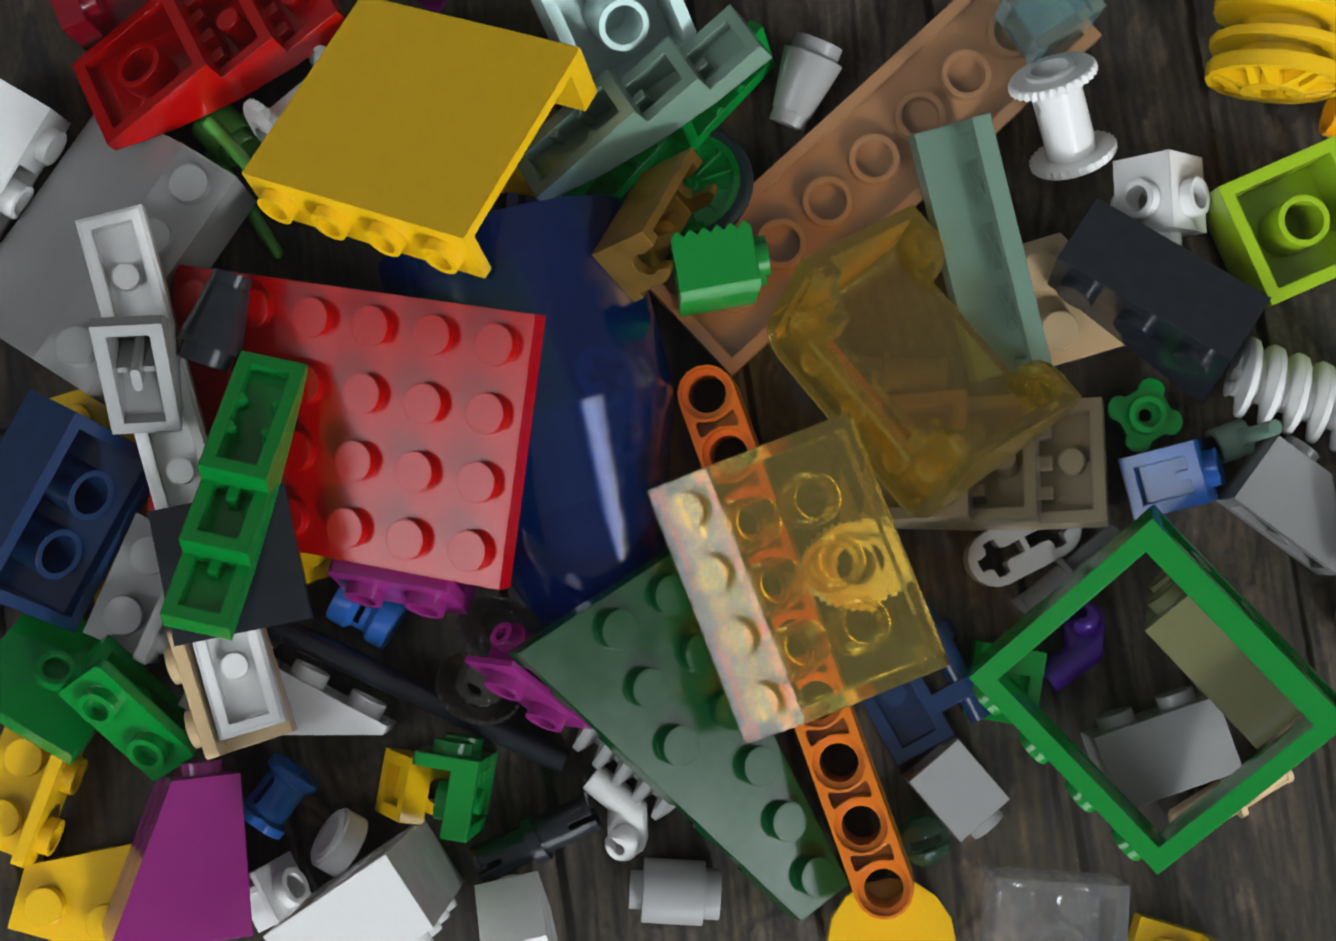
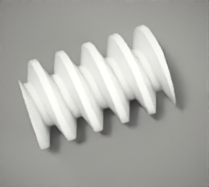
[1223,336,1336,452]

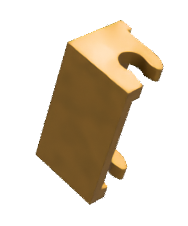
[592,147,718,302]

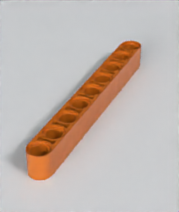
[677,364,914,920]

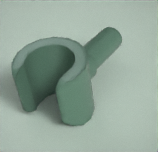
[1205,418,1283,465]

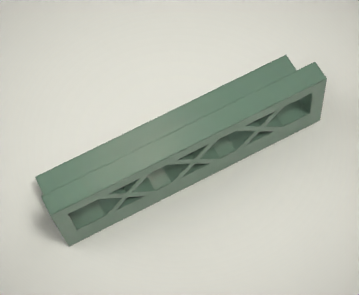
[908,113,1053,383]

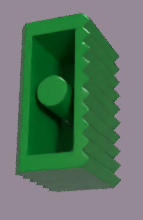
[670,220,771,317]

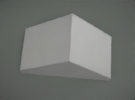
[89,315,183,435]

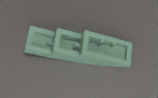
[517,4,772,203]

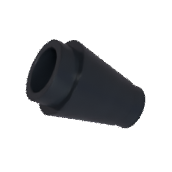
[176,268,253,373]

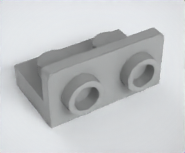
[83,513,171,665]

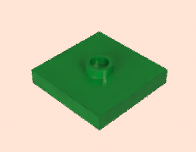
[0,613,148,765]

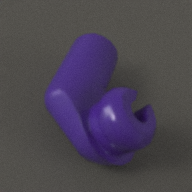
[1043,600,1106,693]

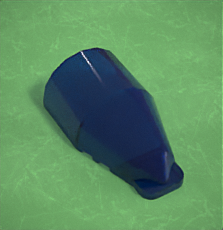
[378,194,674,631]

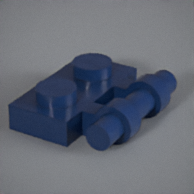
[834,599,991,766]

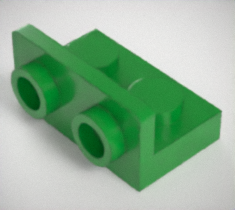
[412,732,499,843]

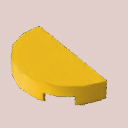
[826,875,956,941]

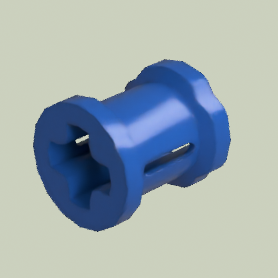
[242,752,320,840]

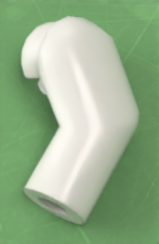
[582,766,648,862]

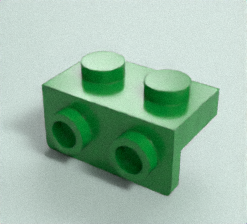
[57,634,197,782]

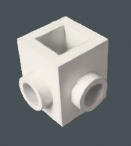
[1111,149,1210,246]

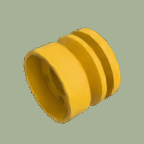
[1204,0,1336,104]

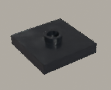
[148,484,313,647]

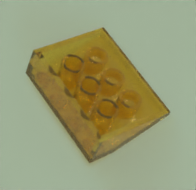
[647,412,950,744]

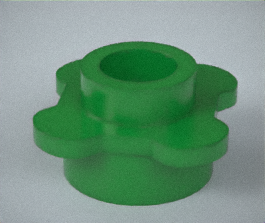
[1106,378,1183,453]

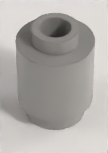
[628,857,722,926]

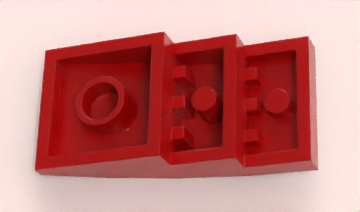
[71,0,346,151]

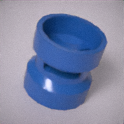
[326,587,409,650]

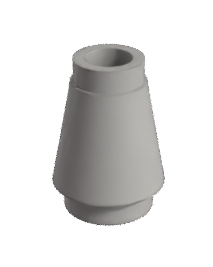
[769,32,842,132]

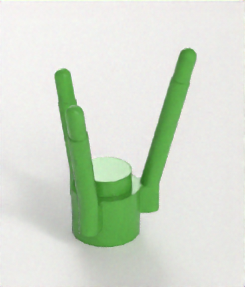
[191,104,284,259]

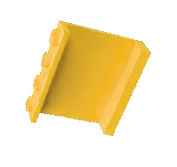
[242,0,598,279]

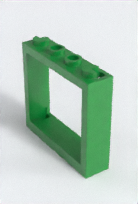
[969,504,1336,875]

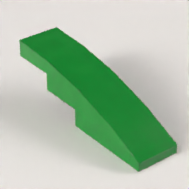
[159,350,308,641]

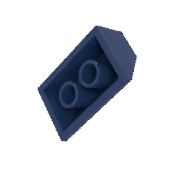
[0,389,150,633]

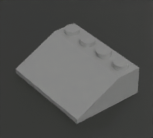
[0,114,256,406]

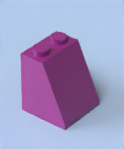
[102,755,253,941]

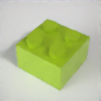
[1206,135,1336,309]

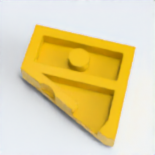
[7,843,132,941]

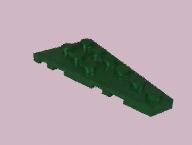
[507,549,849,921]

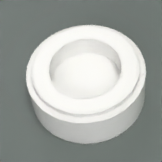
[311,808,368,877]

